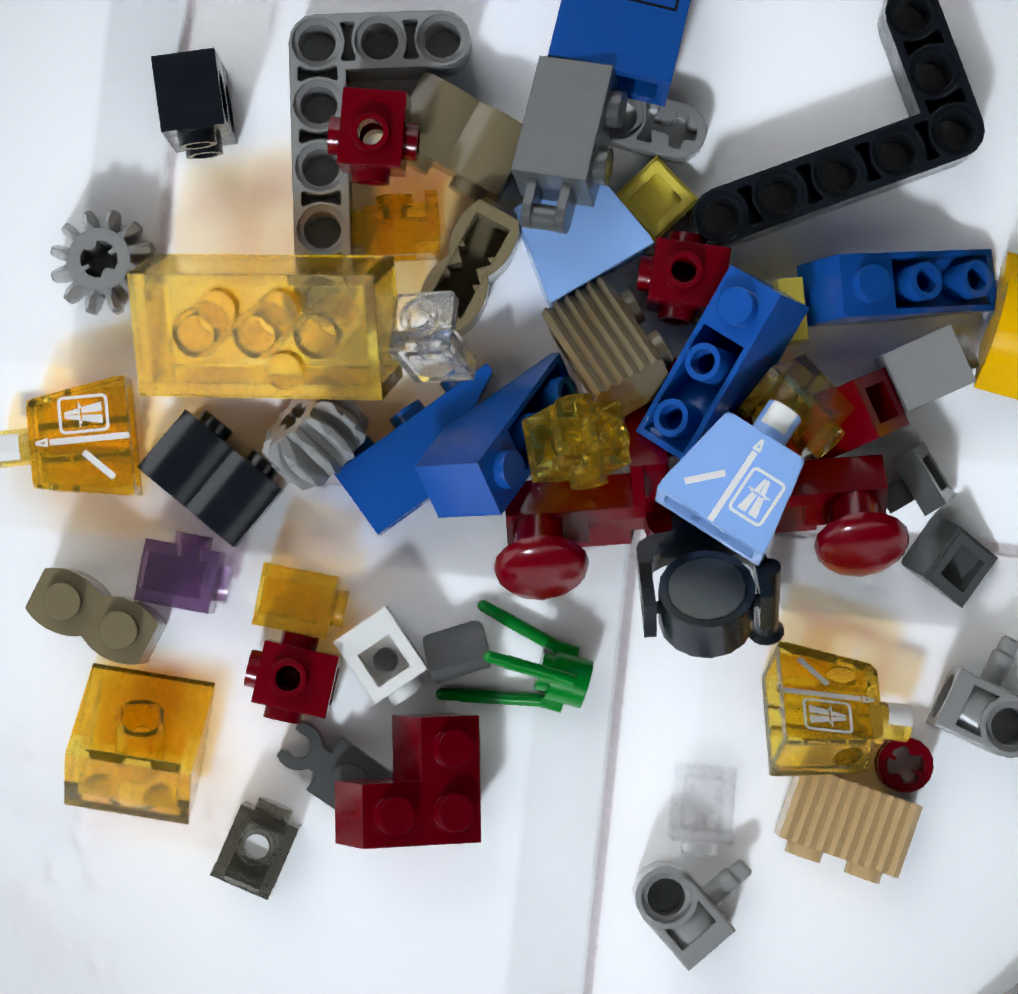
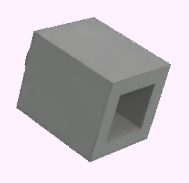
[874,324,978,413]

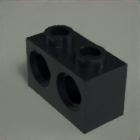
[151,48,237,159]

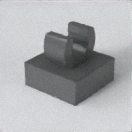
[887,442,955,516]

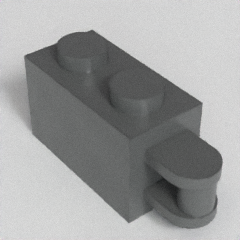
[511,55,627,234]

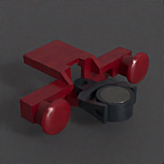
[493,358,909,658]

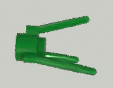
[435,600,594,713]

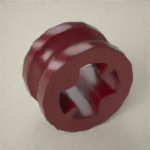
[874,736,934,793]

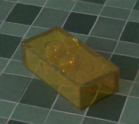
[127,254,403,401]

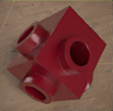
[327,87,421,186]
[636,231,732,326]
[244,630,343,724]

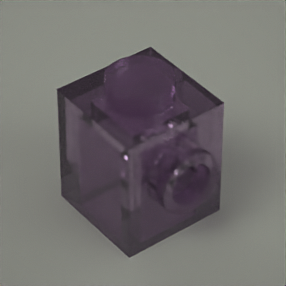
[134,531,234,614]

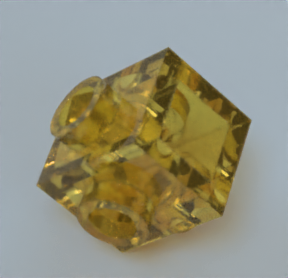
[521,393,631,490]

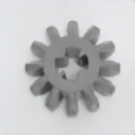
[50,210,157,316]
[262,382,369,491]

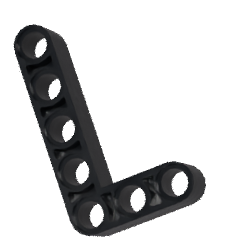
[689,0,985,248]

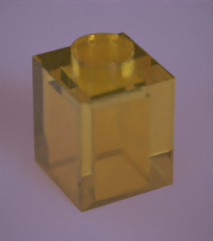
[252,562,350,639]

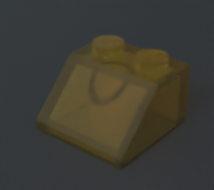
[64,663,215,825]

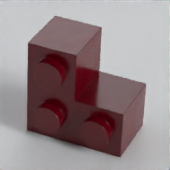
[334,713,481,849]

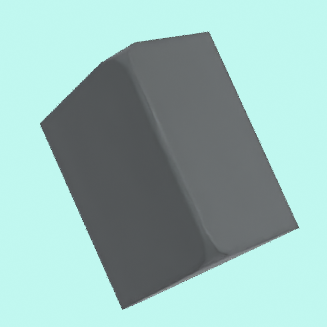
[901,515,998,608]
[422,620,491,684]

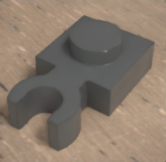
[277,722,393,810]

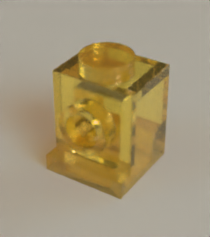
[351,190,442,264]
[737,354,855,458]

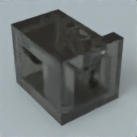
[210,796,302,900]

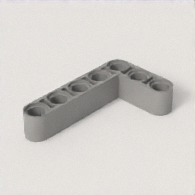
[288,10,471,326]

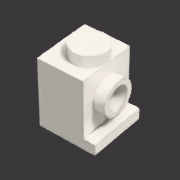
[333,606,428,707]

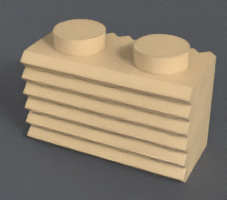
[774,762,923,884]

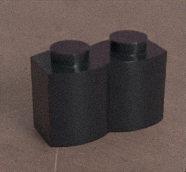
[137,409,284,547]

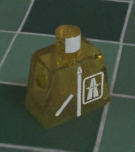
[0,375,143,497]
[761,641,913,776]

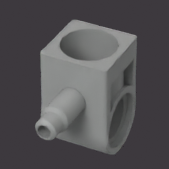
[926,635,1018,758]
[632,859,752,971]

